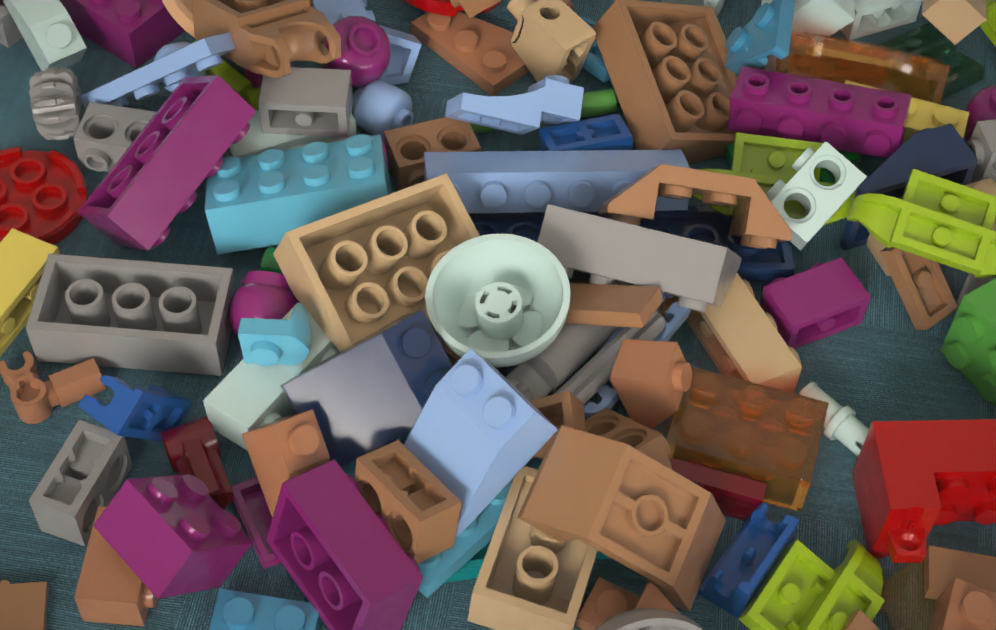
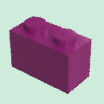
[760,257,871,349]

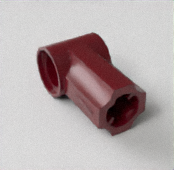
[160,416,234,510]

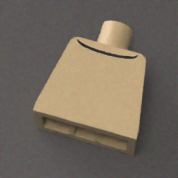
[507,0,597,83]

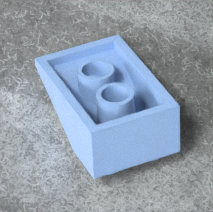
[404,348,558,540]

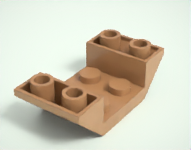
[598,164,793,249]
[517,425,726,611]

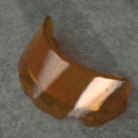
[776,32,950,104]

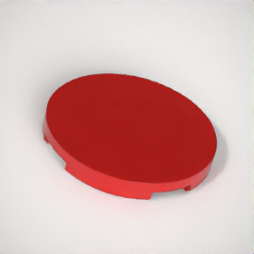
[0,146,88,245]

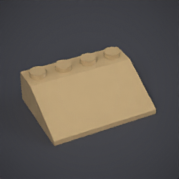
[273,173,480,352]

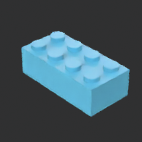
[205,134,391,255]

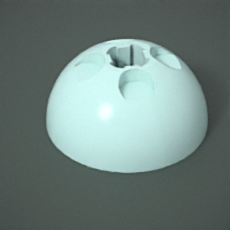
[425,234,571,367]

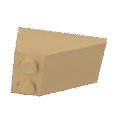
[467,466,598,630]

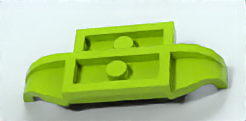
[692,133,857,226]
[847,169,996,278]
[738,539,885,630]

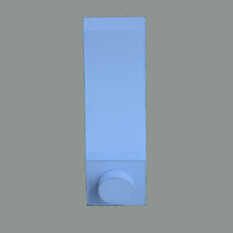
[445,75,584,135]

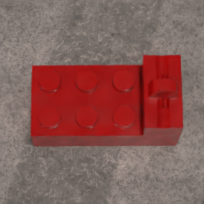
[852,419,996,563]

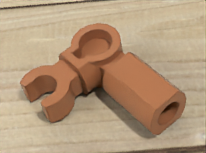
[0,351,107,424]

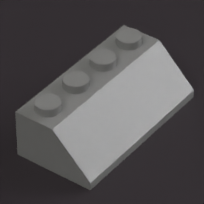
[537,204,742,313]

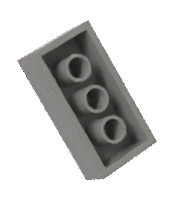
[26,254,236,376]

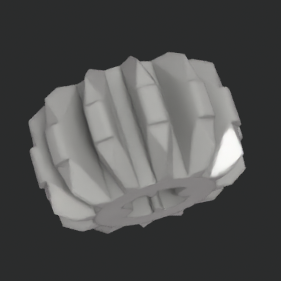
[28,67,85,141]

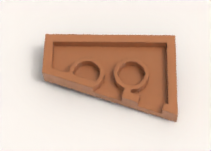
[411,11,530,96]

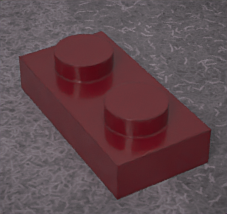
[670,457,767,521]

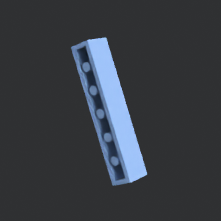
[424,149,690,213]

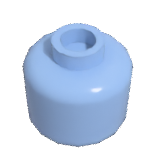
[352,79,414,140]

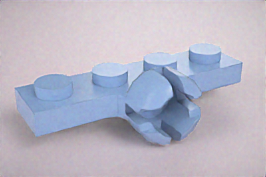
[80,33,236,109]

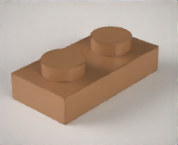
[880,247,958,330]

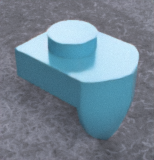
[238,303,312,366]

